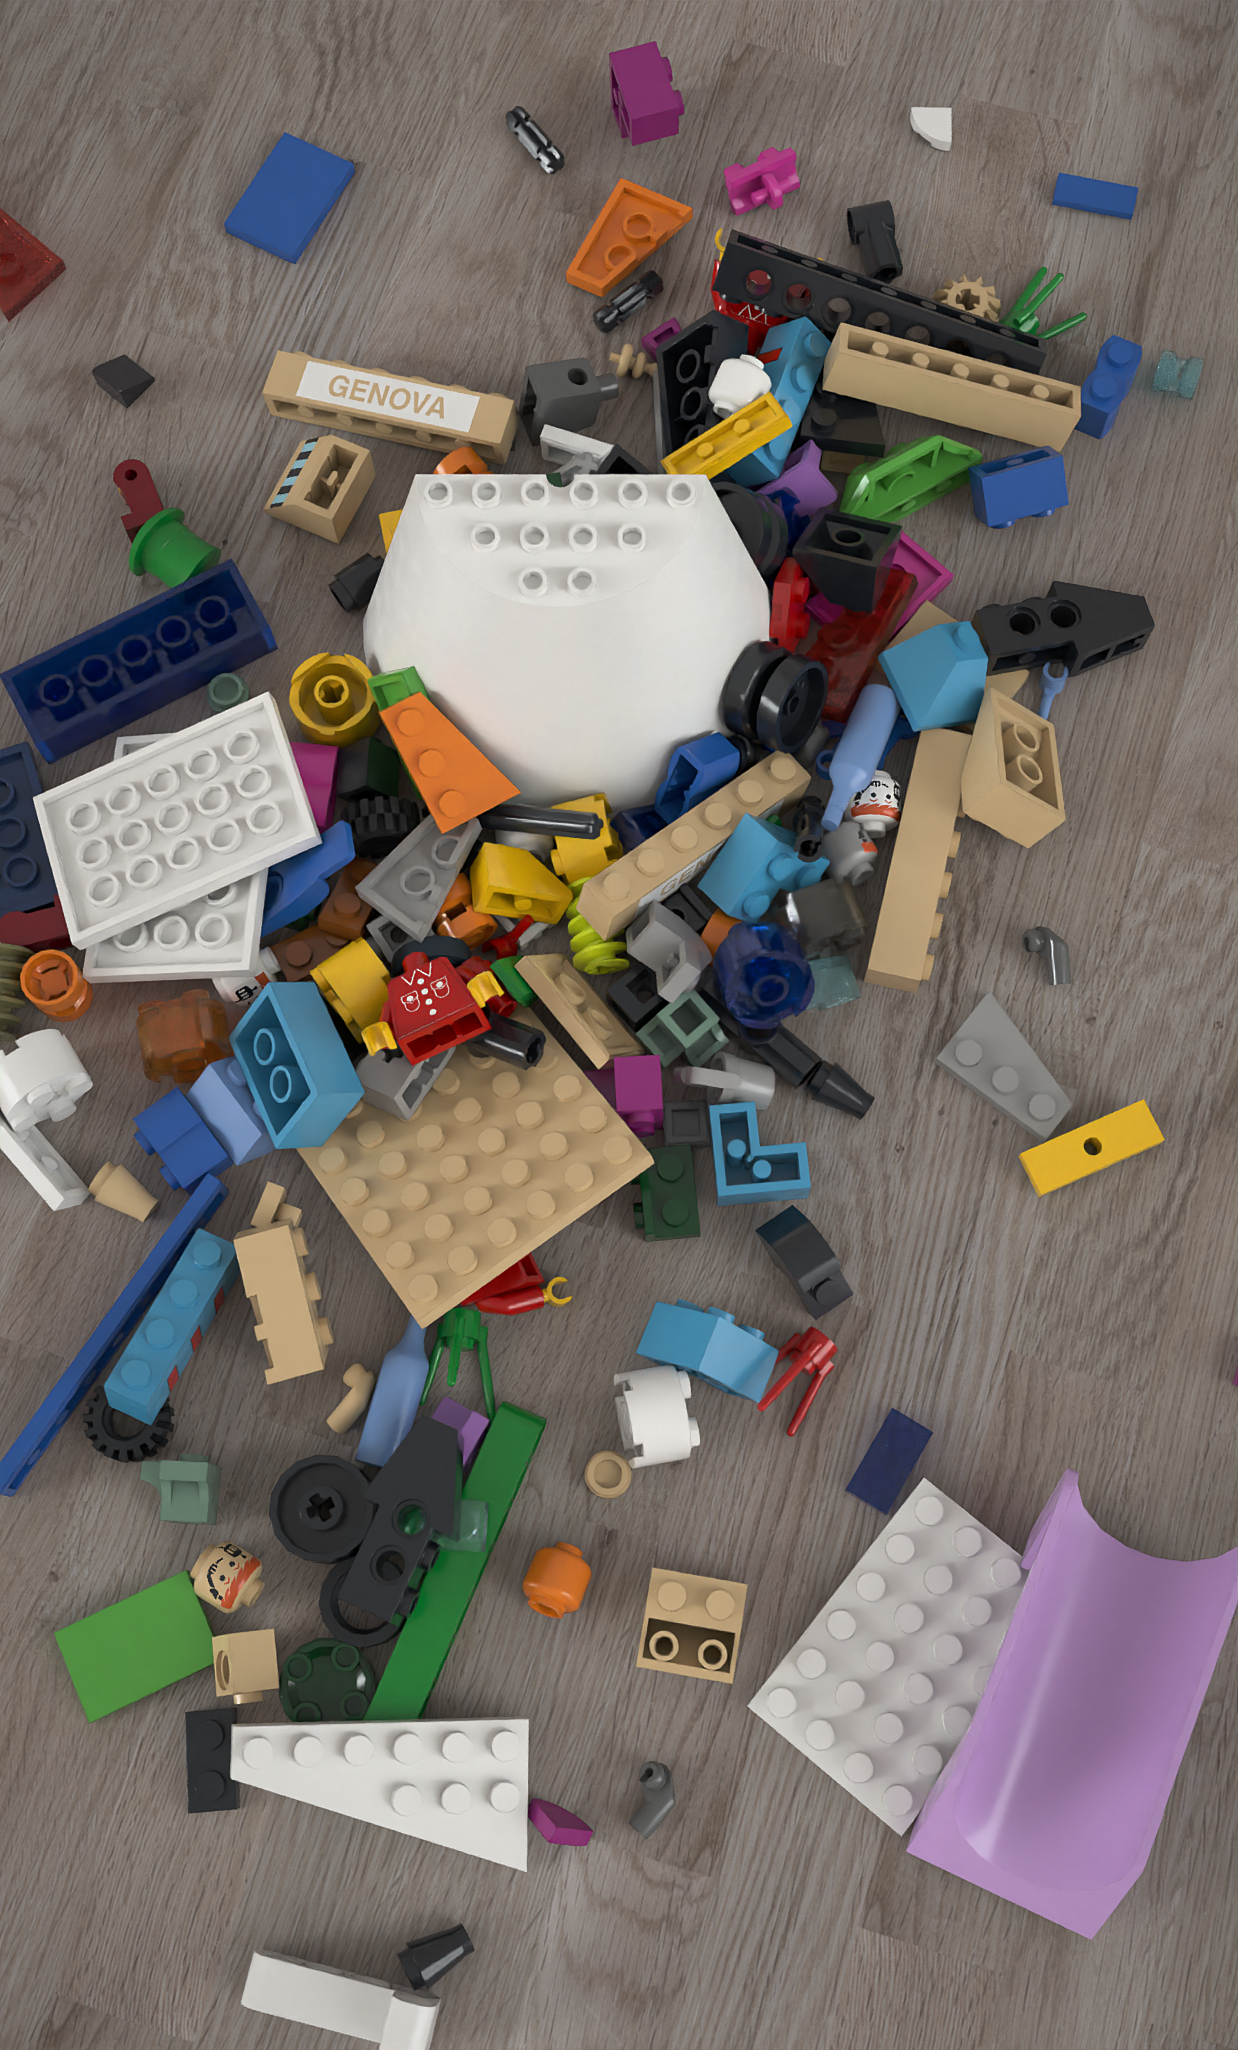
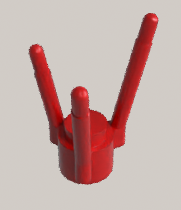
[757,1326,838,1437]

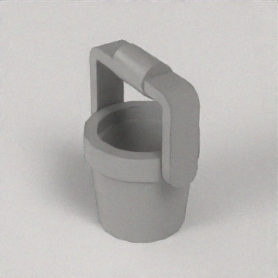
[672,1051,775,1111]

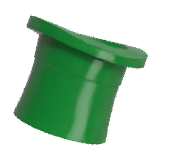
[129,507,221,601]

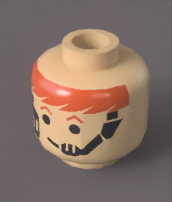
[190,1541,265,1614]

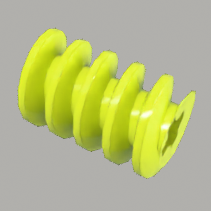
[566,876,630,975]

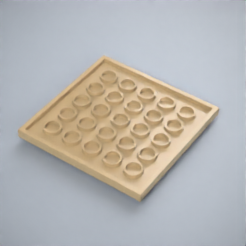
[296,986,654,1329]

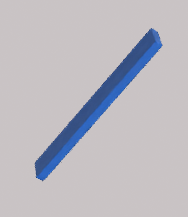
[0,1173,229,1497]

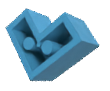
[697,813,831,924]
[708,1101,811,1207]
[636,1299,779,1403]

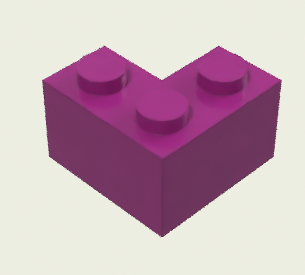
[609,41,684,146]
[582,1055,664,1138]

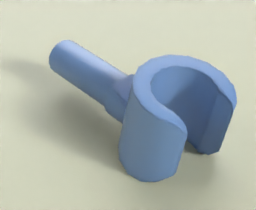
[1037,662,1069,720]

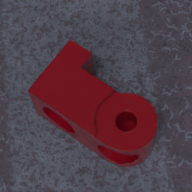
[113,459,164,544]
[0,894,75,954]

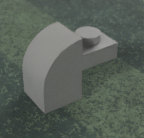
[626,900,712,1004]

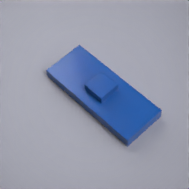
[1052,172,1138,220]

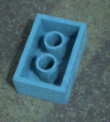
[228,982,365,1149]

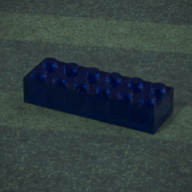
[0,558,278,765]

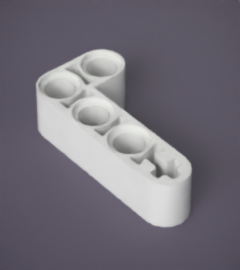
[241,1950,441,2050]

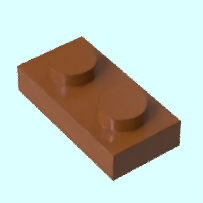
[318,856,379,941]
[271,923,366,982]

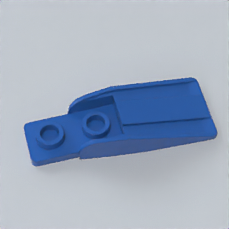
[260,820,355,938]

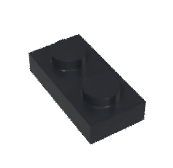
[185,1708,240,1814]

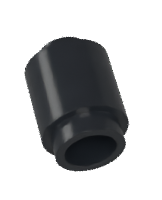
[328,552,385,613]

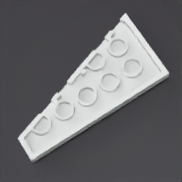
[230,1716,529,1872]

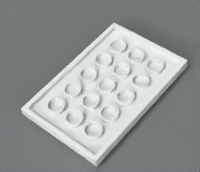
[33,691,322,950]
[82,733,269,983]
[747,1478,1030,1837]

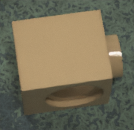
[212,1628,279,1705]

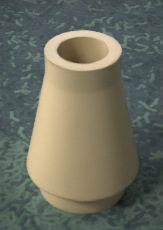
[88,1161,159,1223]

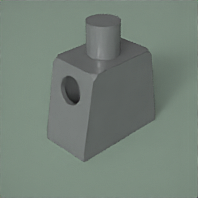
[518,357,619,447]

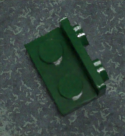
[631,1144,701,1242]

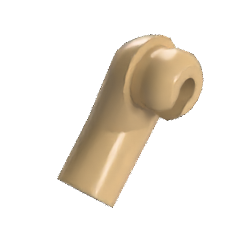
[326,1363,376,1435]

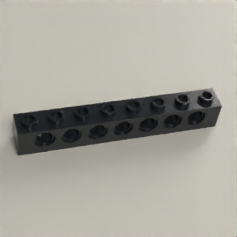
[712,229,1047,375]

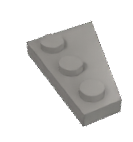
[355,814,482,943]
[934,990,1073,1143]

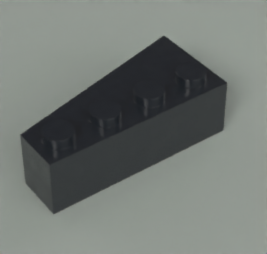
[656,309,749,485]

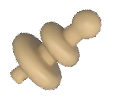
[609,343,658,379]

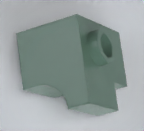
[634,989,730,1069]
[140,1454,222,1525]

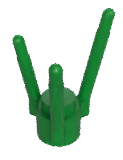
[998,267,1087,341]
[419,1308,496,1423]

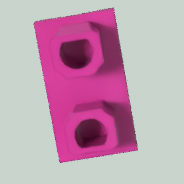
[724,147,800,216]

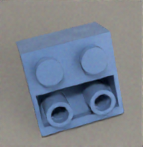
[185,1055,276,1166]

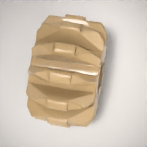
[933,274,1001,349]

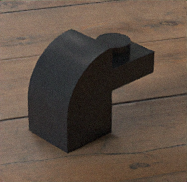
[755,1205,853,1320]

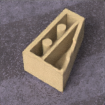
[233,1218,334,1385]

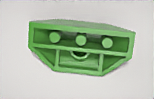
[839,435,983,524]

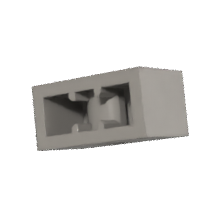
[355,1041,456,1121]

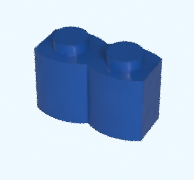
[1074,335,1142,440]
[654,732,740,824]
[133,1087,234,1196]

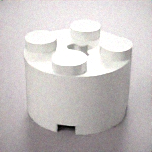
[0,1029,93,1132]
[614,1364,700,1469]

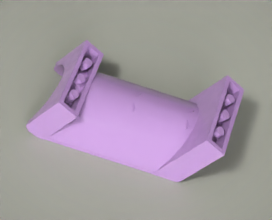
[906,1468,1238,1940]

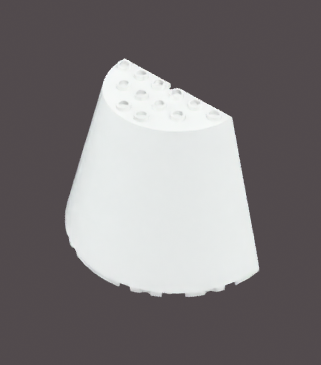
[363,474,778,820]

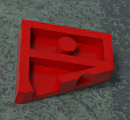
[769,557,810,655]

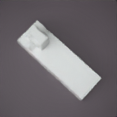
[0,1108,90,1211]

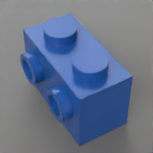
[968,445,1069,529]

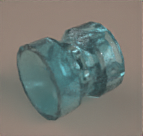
[1150,349,1204,401]

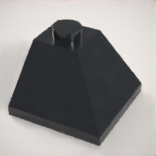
[792,507,902,613]

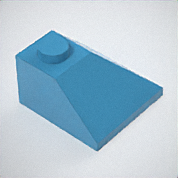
[877,621,988,732]

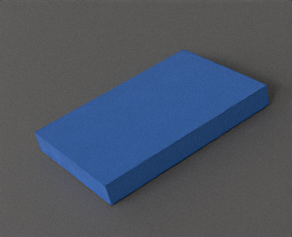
[224,132,355,264]

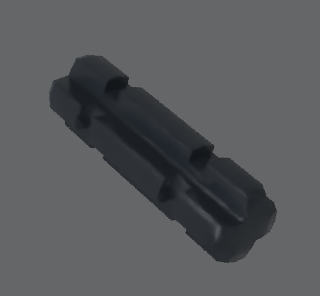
[505,106,565,174]
[593,270,664,333]

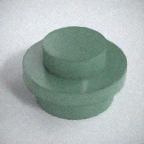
[206,673,250,714]

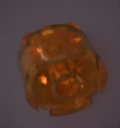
[135,989,235,1084]

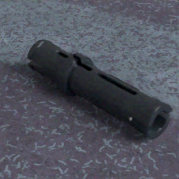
[792,795,826,863]

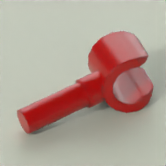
[482,914,534,960]

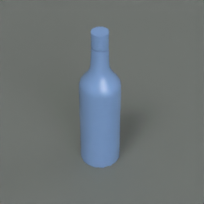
[821,684,901,831]
[355,1314,429,1468]

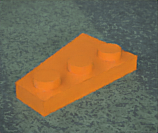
[566,178,693,298]
[378,692,521,834]

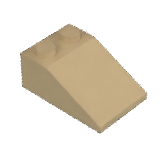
[960,687,1066,848]

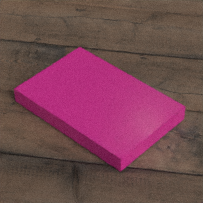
[804,522,954,665]

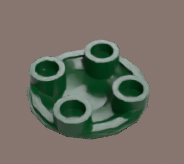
[279,1637,374,1722]

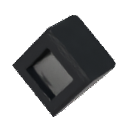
[92,354,155,408]

